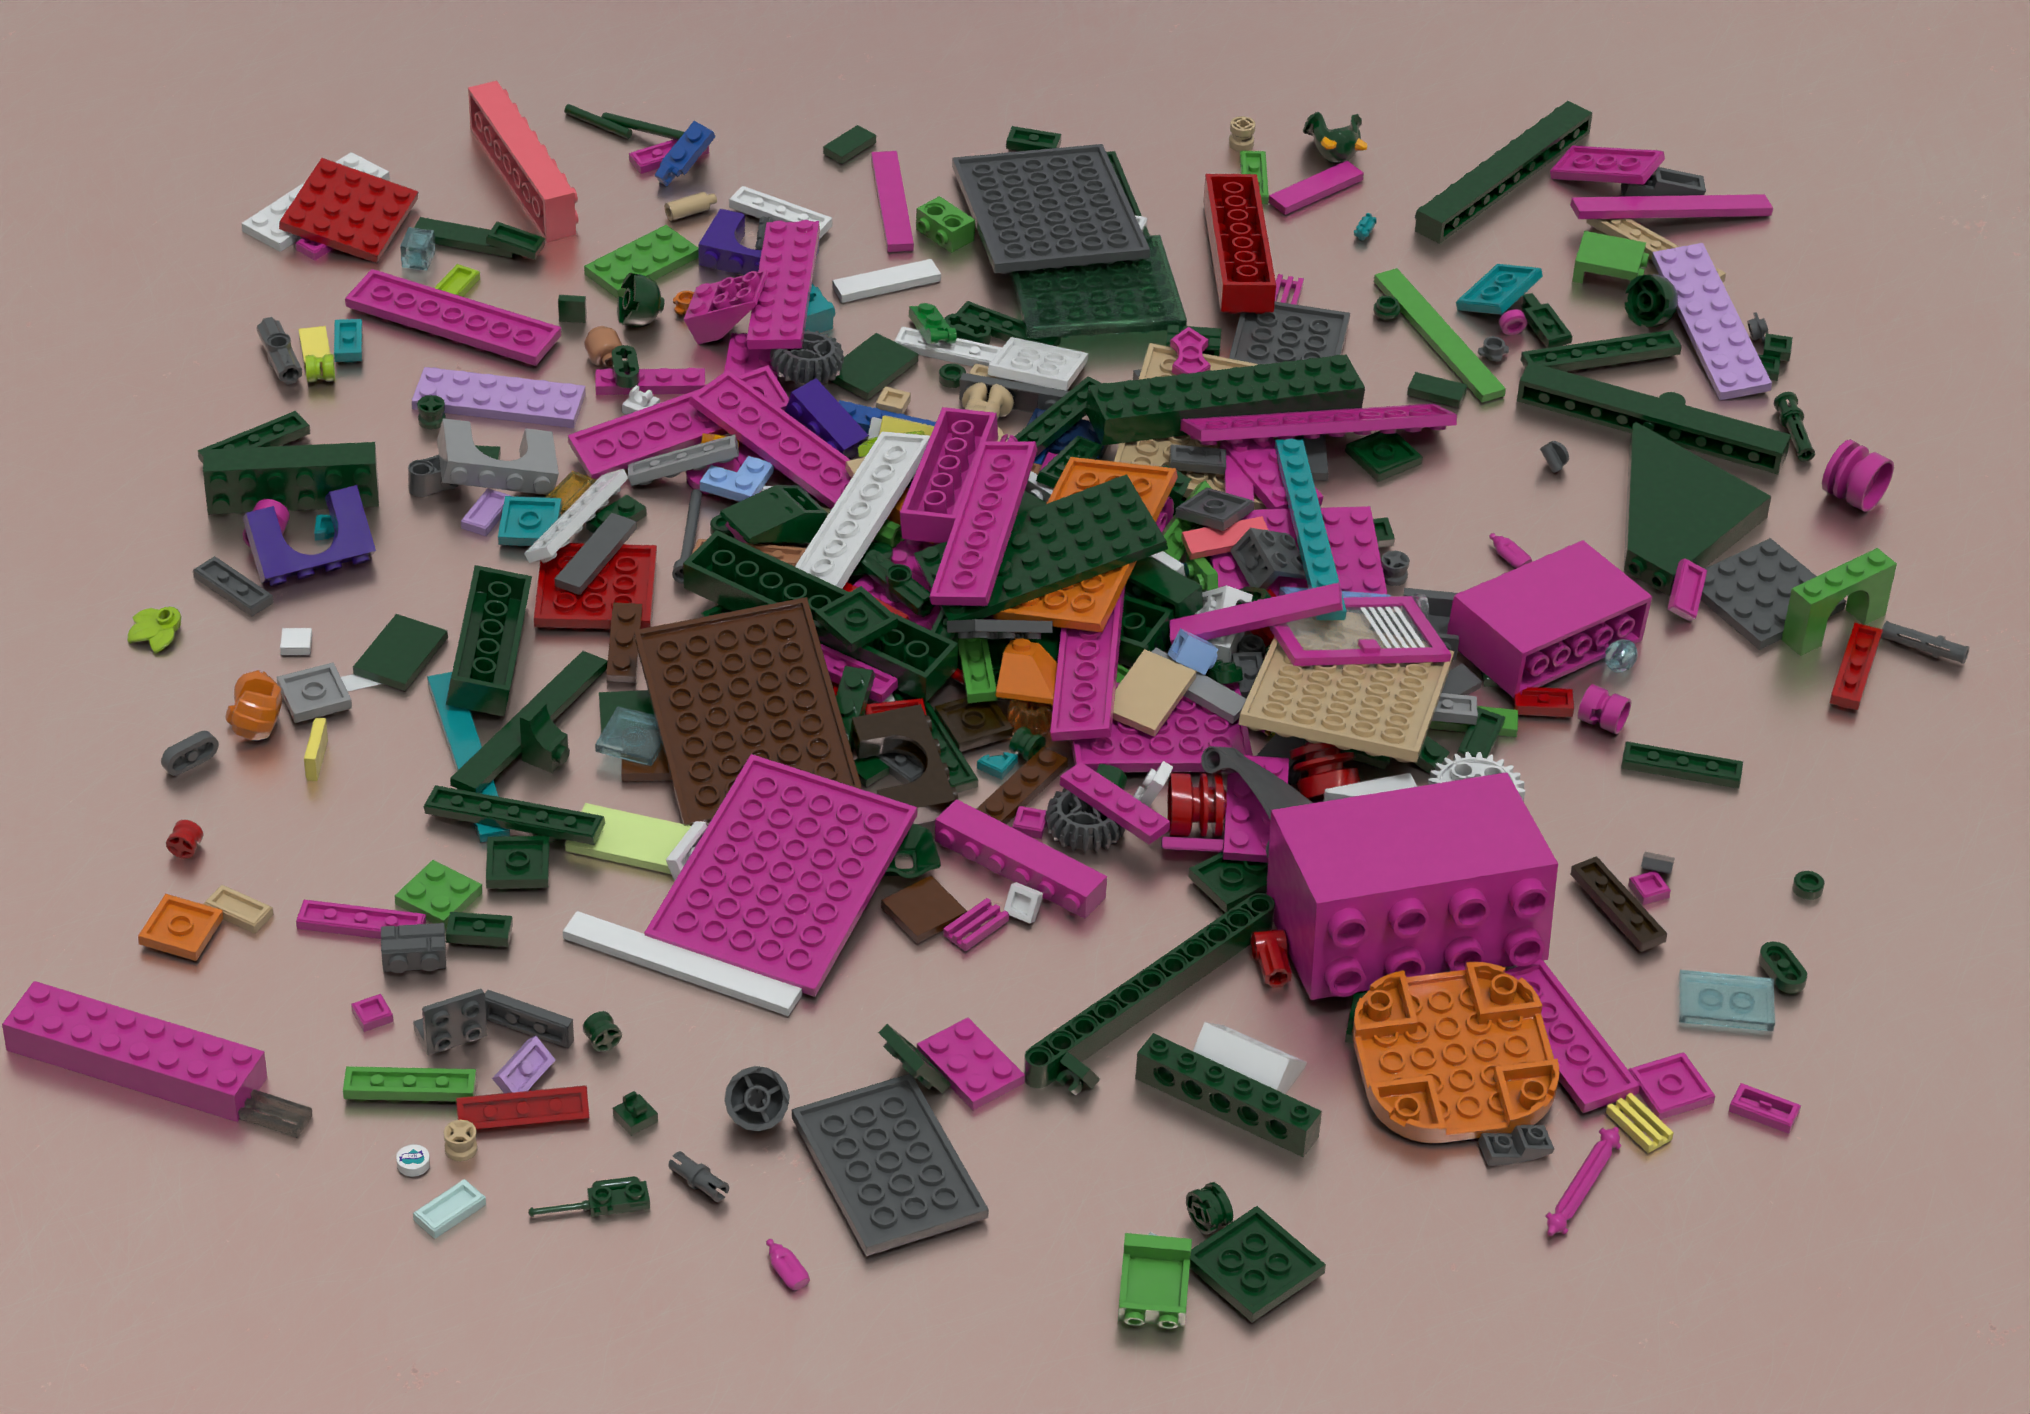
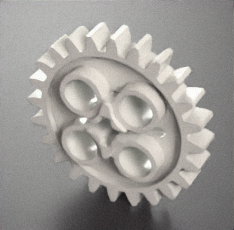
[1428,752,1525,801]

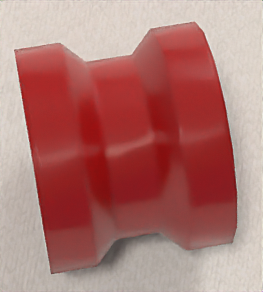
[166,820,204,859]

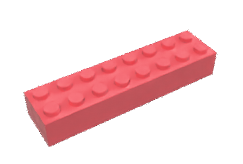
[468,80,579,242]

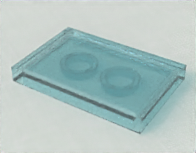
[1678,970,1775,1031]

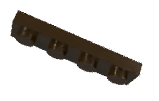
[1570,856,1667,952]

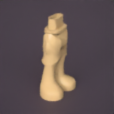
[962,382,1014,419]

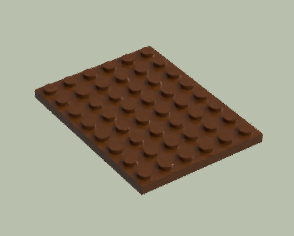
[634,597,862,826]

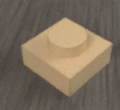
[876,387,911,414]

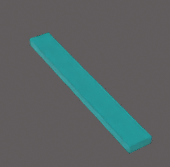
[427,672,510,843]

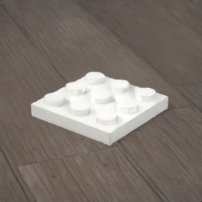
[988,337,1088,391]

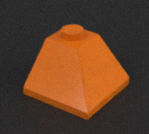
[996,638,1058,704]

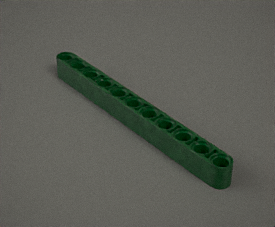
[1024,893,1275,1088]

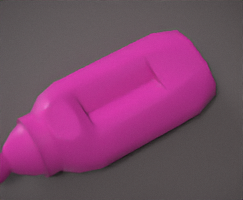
[1489,533,1532,569]
[766,1239,810,1291]

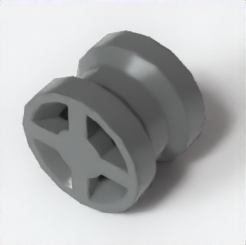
[1381,550,1410,586]

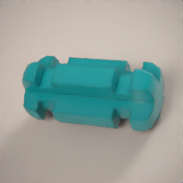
[1354,213,1377,241]

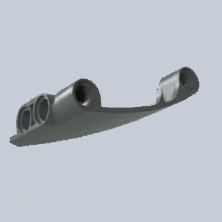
[1201,746,1312,858]

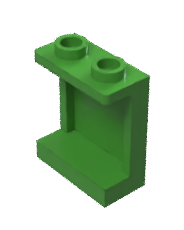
[1572,231,1649,284]
[1118,1233,1192,1329]

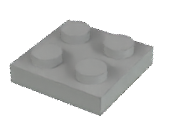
[277,662,352,723]

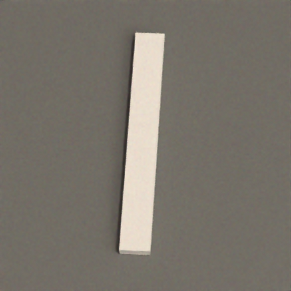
[563,911,802,1016]

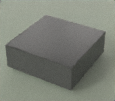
[1641,852,1675,874]

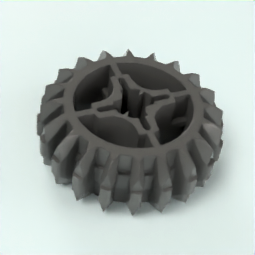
[770,329,844,384]
[1045,788,1125,853]

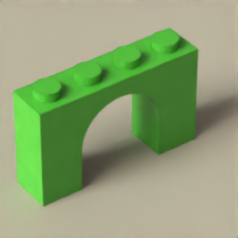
[1781,548,1897,656]

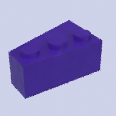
[785,378,869,459]

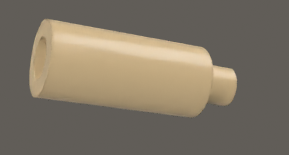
[664,192,717,221]

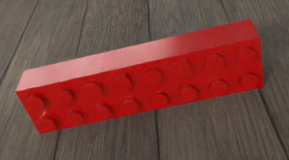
[1203,174,1276,314]

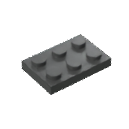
[947,619,1052,640]

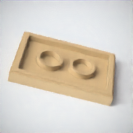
[1113,649,1196,737]

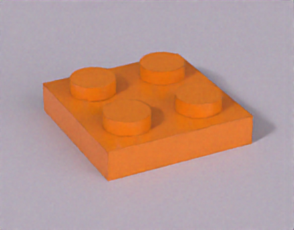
[138,893,223,961]

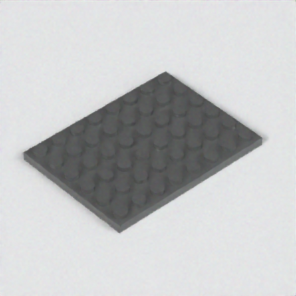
[952,144,1150,274]

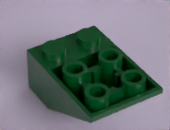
[720,485,828,545]

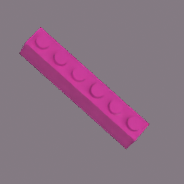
[935,799,1107,919]

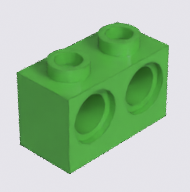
[916,196,975,253]

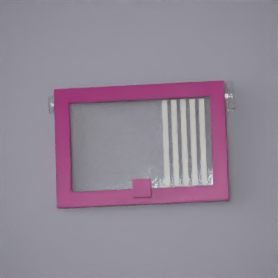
[1257,594,1451,666]

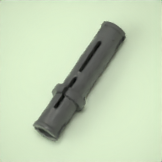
[1881,621,1970,664]

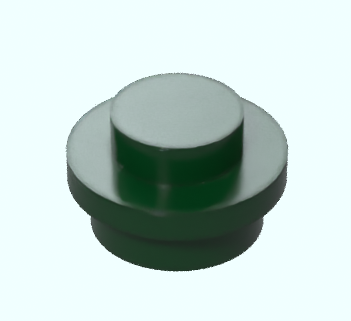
[1373,296,1400,320]

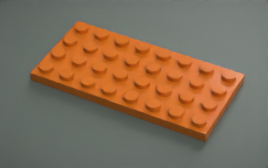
[993,457,1178,632]

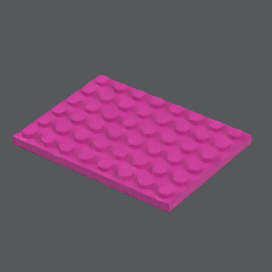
[644,754,918,997]

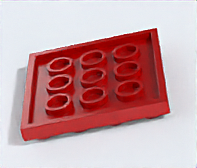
[279,158,419,263]
[534,543,657,629]

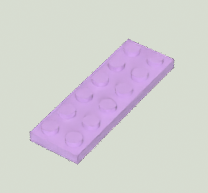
[412,367,586,428]

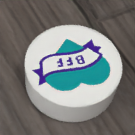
[396,1144,430,1177]

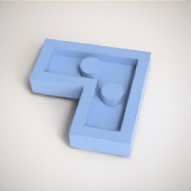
[700,456,774,502]

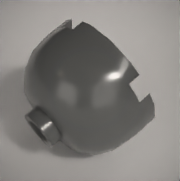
[724,1066,790,1131]

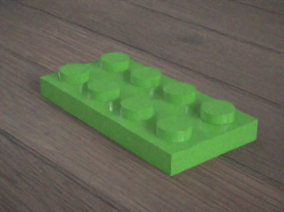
[584,225,699,299]

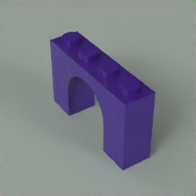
[698,209,819,275]
[242,485,376,586]

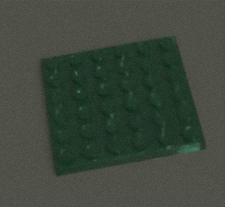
[1010,235,1187,339]

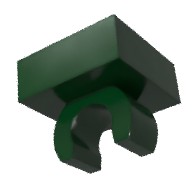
[1057,1051,1100,1095]
[613,1091,658,1136]

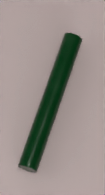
[564,104,632,139]

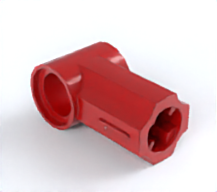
[1251,929,1292,988]

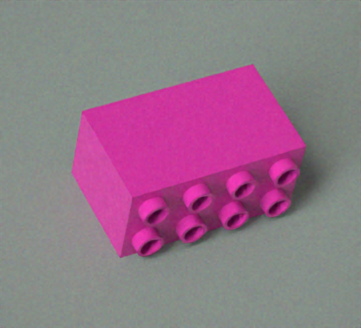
[1267,772,1558,1000]

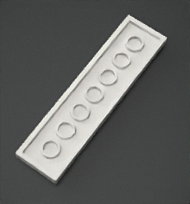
[795,432,930,589]

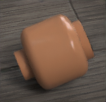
[584,326,622,367]

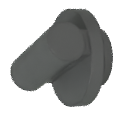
[1540,441,1569,473]

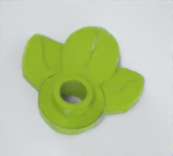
[127,607,181,653]

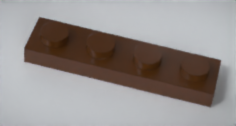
[976,746,1068,824]

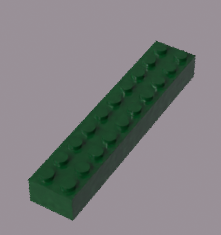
[1085,354,1365,446]
[683,530,958,703]

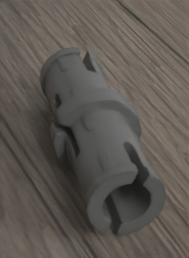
[668,1151,729,1202]

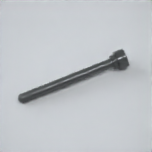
[672,489,702,584]

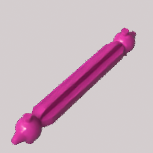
[1545,1127,1622,1236]

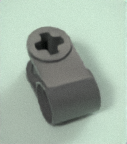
[408,455,459,497]

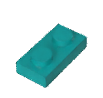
[334,319,363,362]

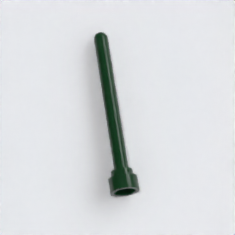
[601,112,708,149]

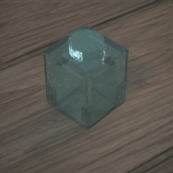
[400,227,436,271]

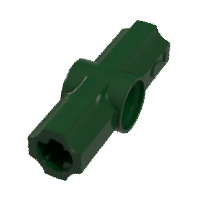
[860,549,935,617]

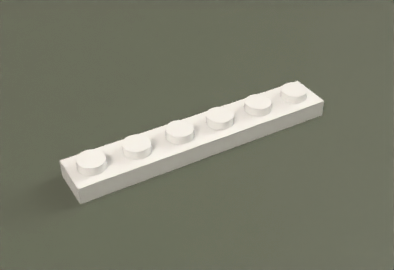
[524,469,628,563]

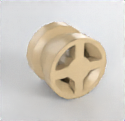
[443,1120,478,1162]

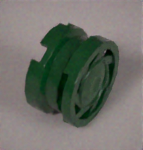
[1186,1182,1234,1234]

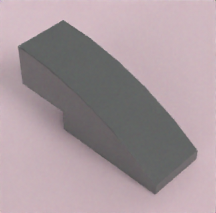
[1620,167,1706,197]

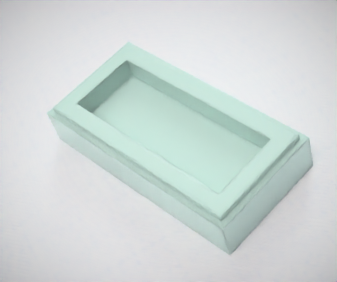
[413,1179,486,1239]

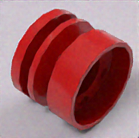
[1289,742,1361,801]
[1167,773,1227,836]

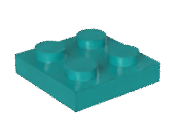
[498,496,562,546]

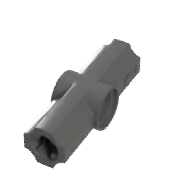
[257,317,302,385]

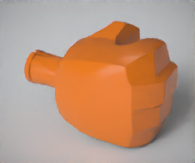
[225,670,282,740]

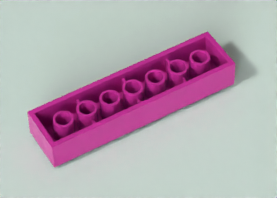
[2,981,267,1122]

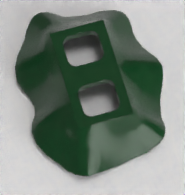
[884,824,941,878]

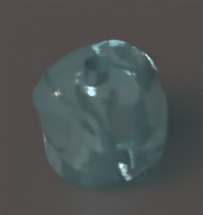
[1605,639,1638,672]

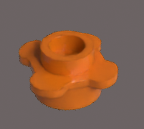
[673,291,694,315]

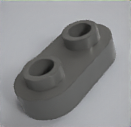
[161,731,219,776]

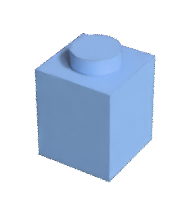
[1167,628,1219,675]

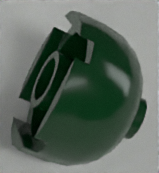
[617,273,665,327]
[1624,274,1678,327]

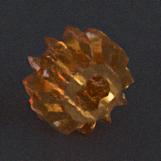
[1007,699,1053,737]

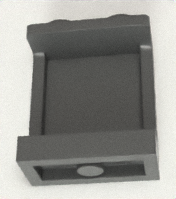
[1400,588,1459,660]

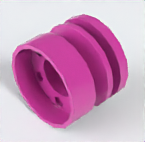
[1822,439,1894,512]

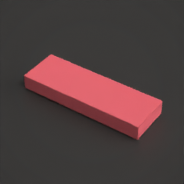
[1181,516,1269,560]

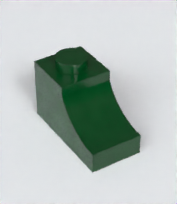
[520,700,570,773]

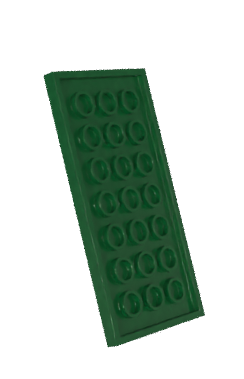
[914,474,1168,621]

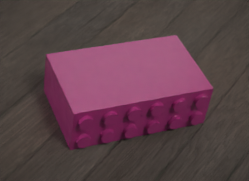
[1447,540,1652,698]

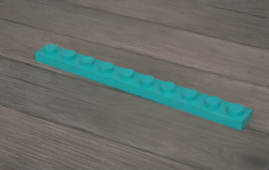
[1274,439,1347,620]

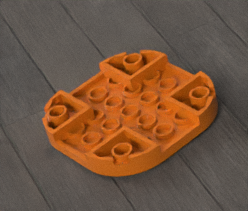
[1352,962,1559,1143]

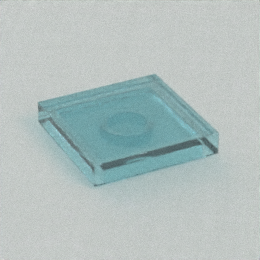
[595,706,663,766]

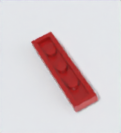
[1829,623,1883,710]
[456,1085,590,1129]

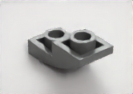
[1478,1125,1554,1166]

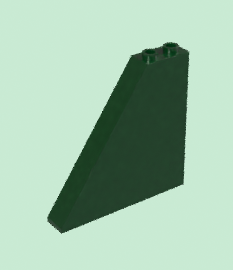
[1624,422,1771,597]

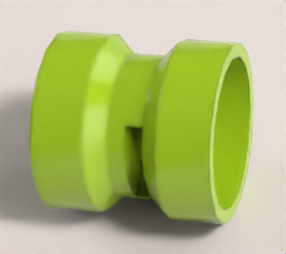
[305,354,335,383]

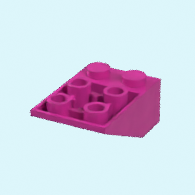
[684,270,769,344]

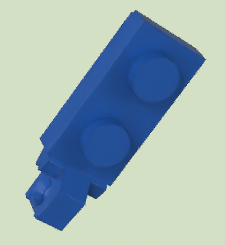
[655,121,716,187]

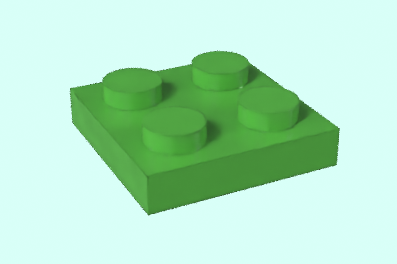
[395,860,483,928]

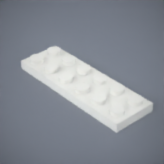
[241,152,390,252]

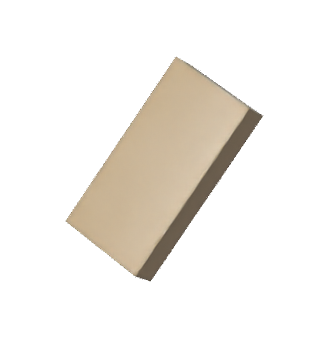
[203,885,274,934]

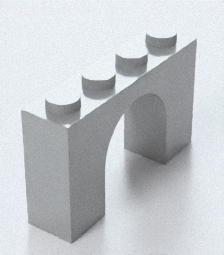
[437,418,559,496]

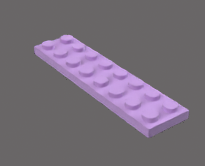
[1652,243,1772,401]

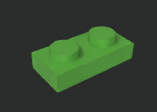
[1184,551,1218,592]

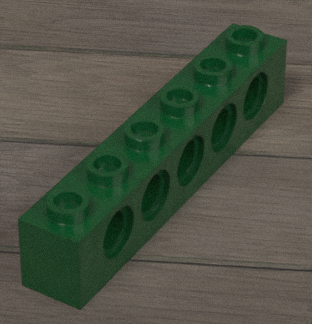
[1135,1033,1322,1157]

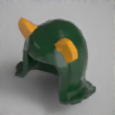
[1303,112,1367,164]

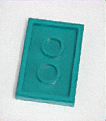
[1456,264,1543,315]

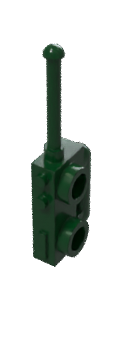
[528,1176,650,1217]

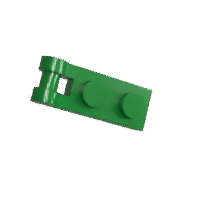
[908,303,957,344]

